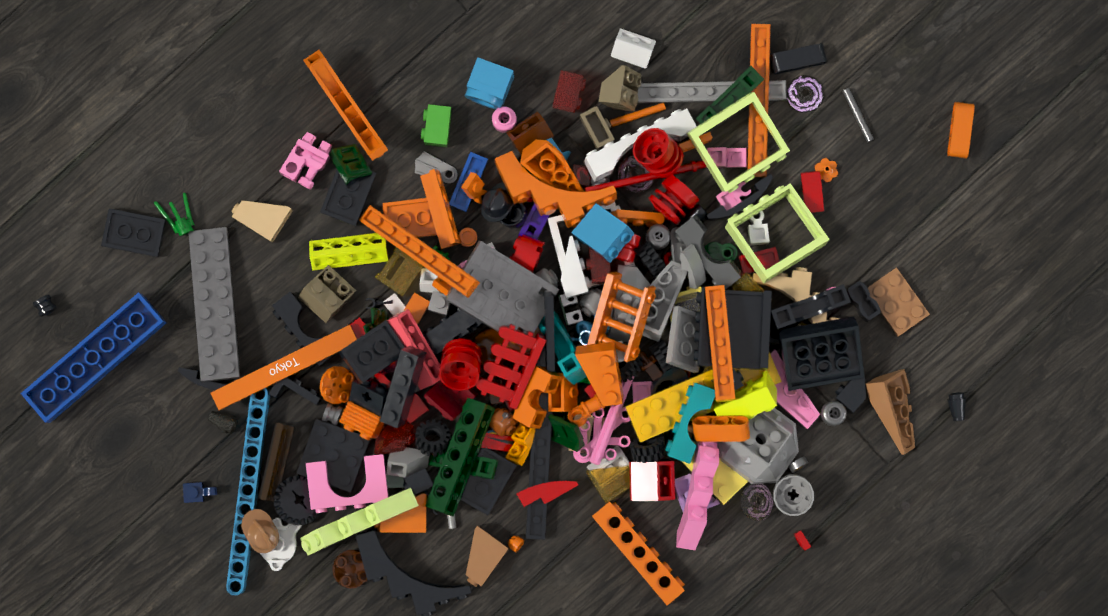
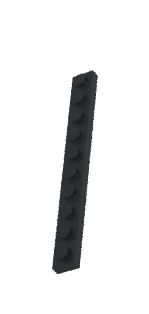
[526,346,552,540]

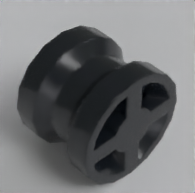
[33,295,57,317]

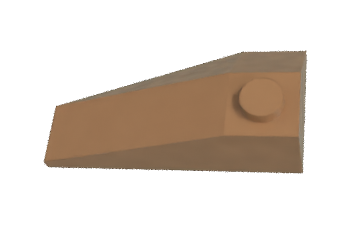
[865,369,915,455]

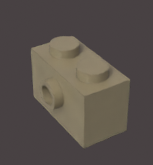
[580,106,615,151]

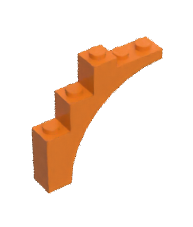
[303,50,388,161]
[495,151,617,228]

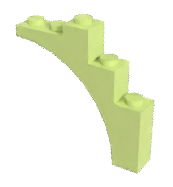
[300,488,419,555]

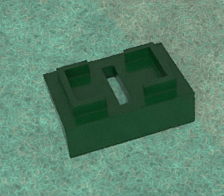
[330,144,372,185]
[548,414,585,452]

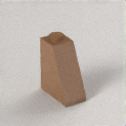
[466,526,509,587]

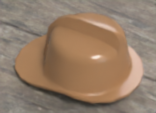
[241,509,279,553]

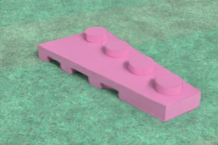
[771,350,820,429]

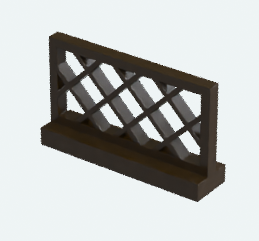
[258,423,295,501]

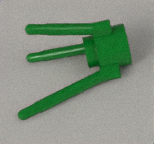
[154,193,195,236]

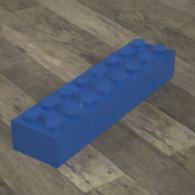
[20,292,167,423]

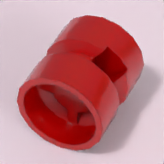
[615,234,641,263]

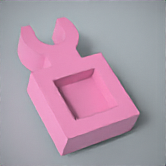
[716,182,752,211]

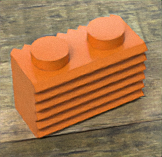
[339,401,384,440]

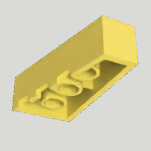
[681,441,748,505]

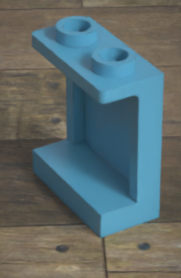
[571,203,634,263]

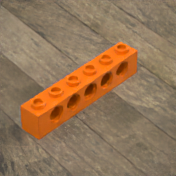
[592,501,685,605]

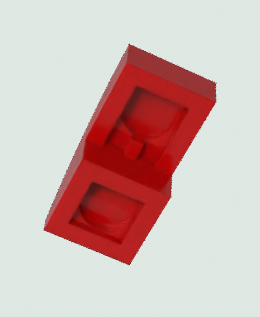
[800,171,824,213]

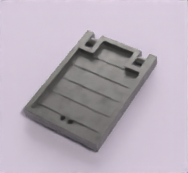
[445,241,559,346]

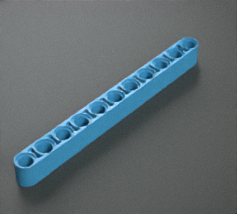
[226,388,270,595]

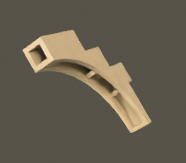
[751,267,840,324]

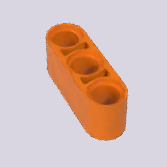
[947,102,974,159]
[692,416,750,442]

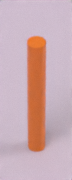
[609,102,666,127]

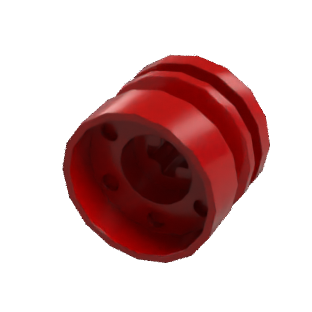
[633,128,684,178]
[648,175,699,225]
[439,339,482,391]

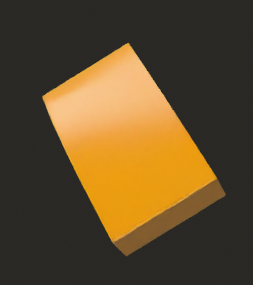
[505,423,536,466]

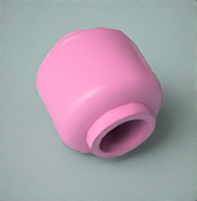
[492,107,517,133]

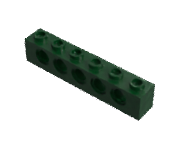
[425,398,496,517]

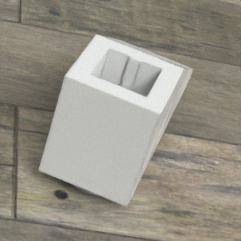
[561,236,591,299]

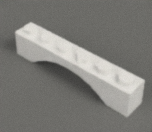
[584,109,697,182]

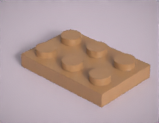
[868,267,930,337]

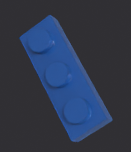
[449,152,488,213]

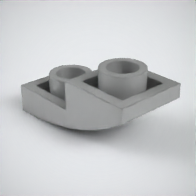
[680,244,706,289]

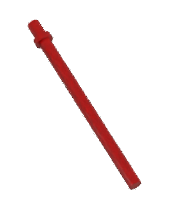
[585,160,707,192]

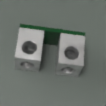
[558,294,583,326]

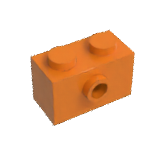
[548,373,578,412]

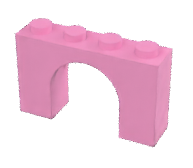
[306,454,389,513]

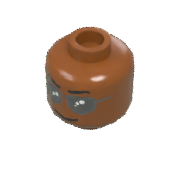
[489,408,517,436]

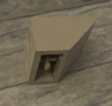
[599,65,641,111]
[298,265,356,323]

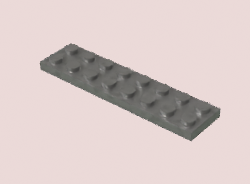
[189,227,240,382]

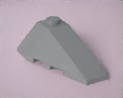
[625,260,688,342]

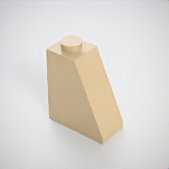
[232,201,293,243]

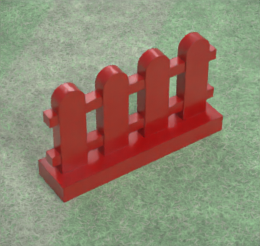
[476,324,546,409]

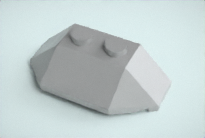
[607,265,650,342]

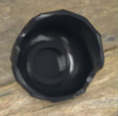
[500,203,527,229]

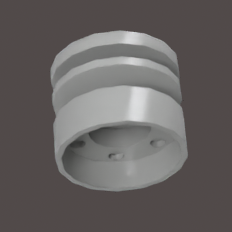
[773,474,814,516]

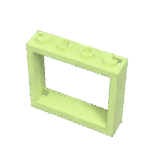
[686,92,790,193]
[725,183,830,284]

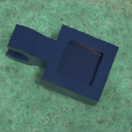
[183,482,217,503]

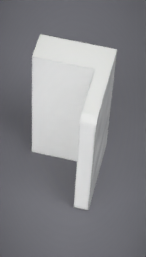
[611,28,656,68]

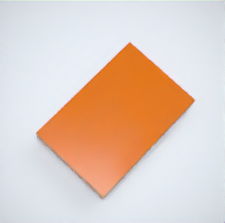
[383,198,437,242]

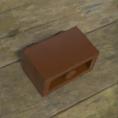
[506,111,554,156]

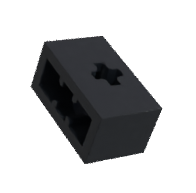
[349,377,390,416]

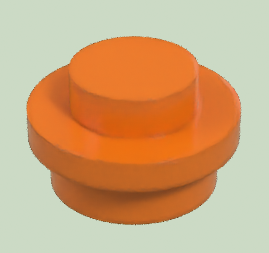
[459,228,477,247]

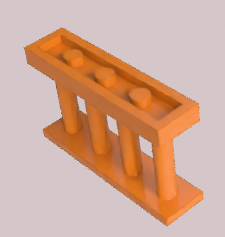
[587,272,656,362]

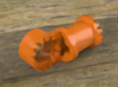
[567,394,605,427]

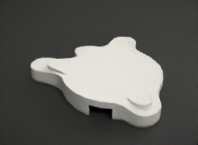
[260,518,302,571]

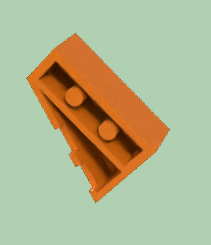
[575,342,624,406]

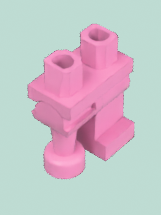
[279,132,332,190]

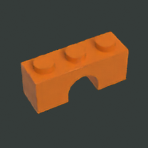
[513,365,562,429]

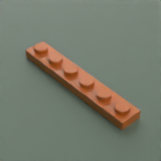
[705,285,735,402]

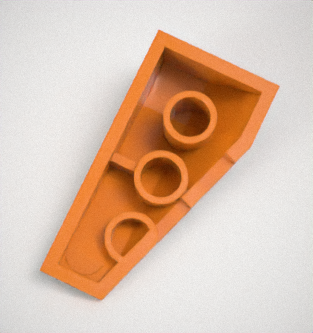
[520,139,585,192]

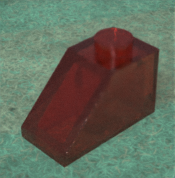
[374,423,415,455]

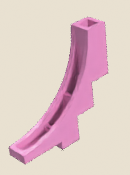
[676,441,719,550]

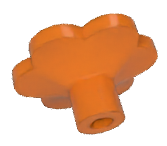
[815,158,838,182]

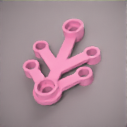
[573,407,631,463]

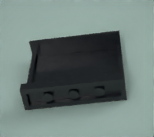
[693,287,772,370]

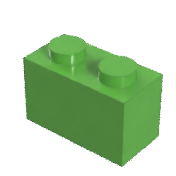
[421,104,452,147]

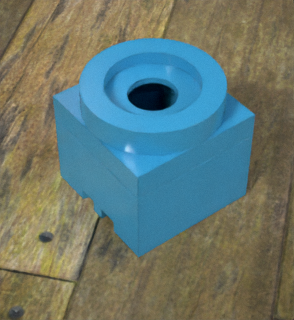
[465,57,514,109]

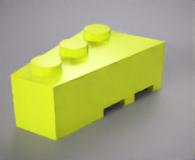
[714,370,777,419]

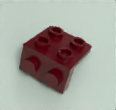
[424,380,478,421]

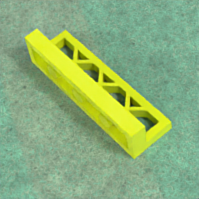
[309,233,388,271]

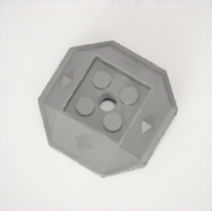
[717,408,799,484]

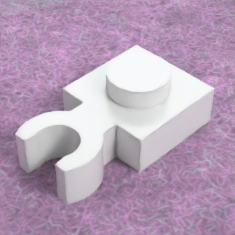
[747,211,770,245]

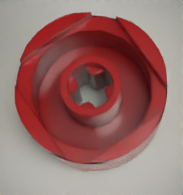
[509,234,545,273]

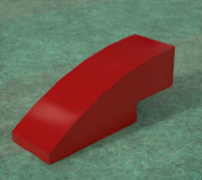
[517,481,578,507]

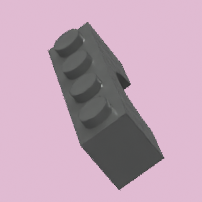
[675,214,743,290]

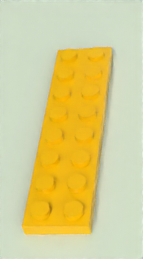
[625,352,782,442]

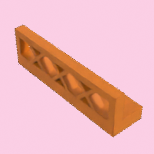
[420,169,461,249]

